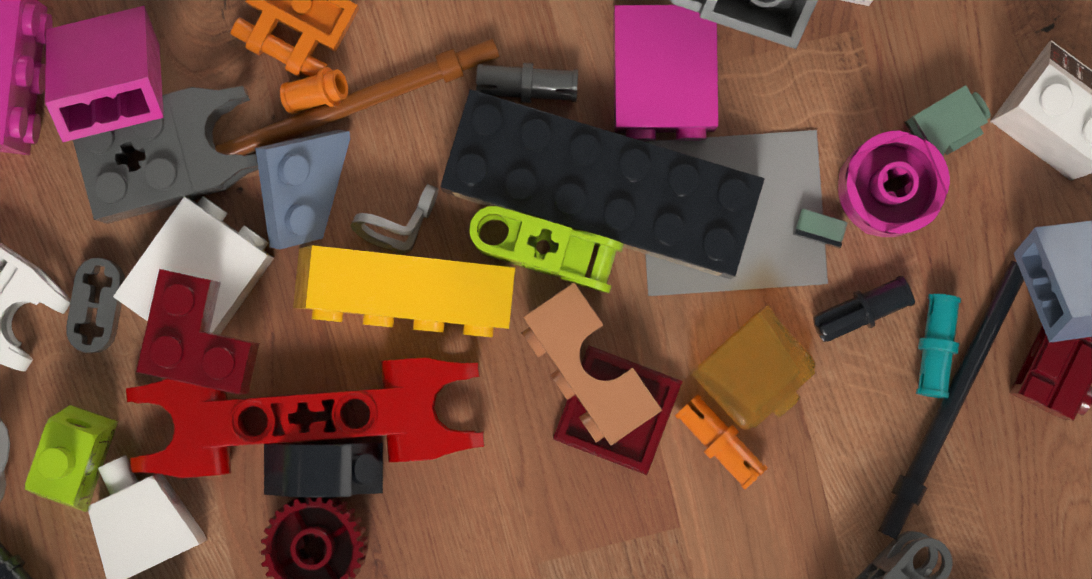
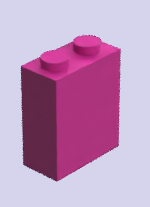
[45,5,164,142]
[613,5,718,142]

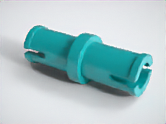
[916,294,961,399]

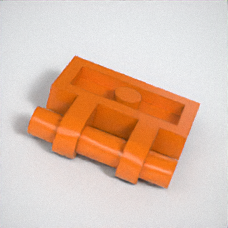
[230,0,360,77]

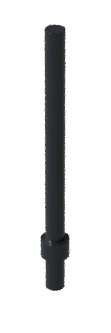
[878,261,1024,540]

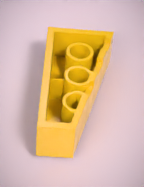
[293,245,515,338]

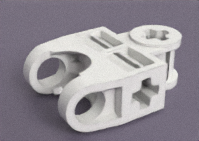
[0,243,71,372]

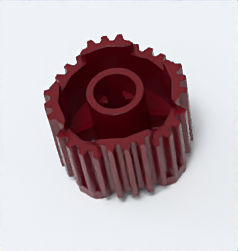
[261,497,369,579]

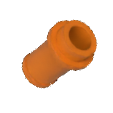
[280,67,348,114]

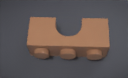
[521,283,662,445]

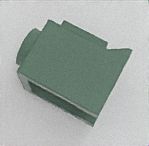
[905,85,991,156]

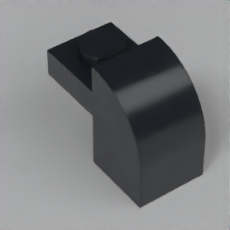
[264,442,383,497]

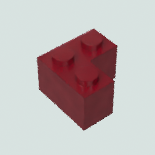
[136,269,260,395]

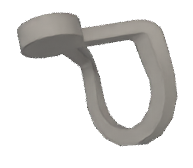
[350,184,439,254]

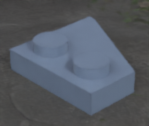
[255,130,350,250]

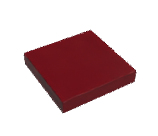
[553,345,683,475]

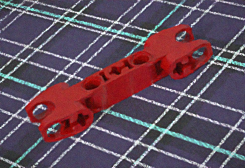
[126,357,485,478]

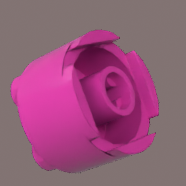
[838,131,950,237]

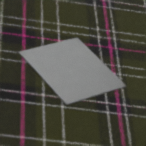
[645,130,828,296]

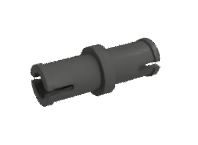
[476,62,578,103]

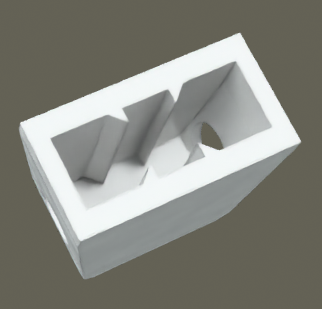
[88,455,207,579]

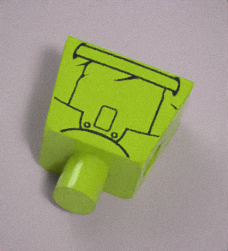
[25,405,118,512]

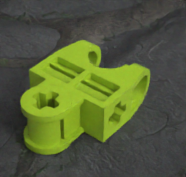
[469,206,624,293]

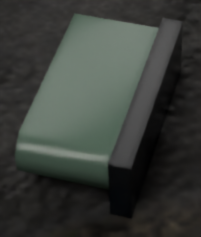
[793,209,848,249]

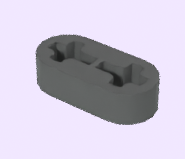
[66,258,125,353]

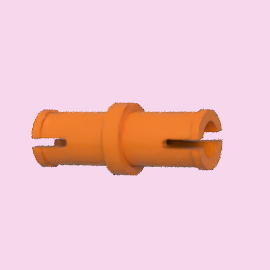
[675,394,768,490]

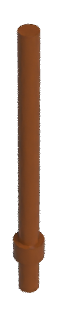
[215,38,500,156]

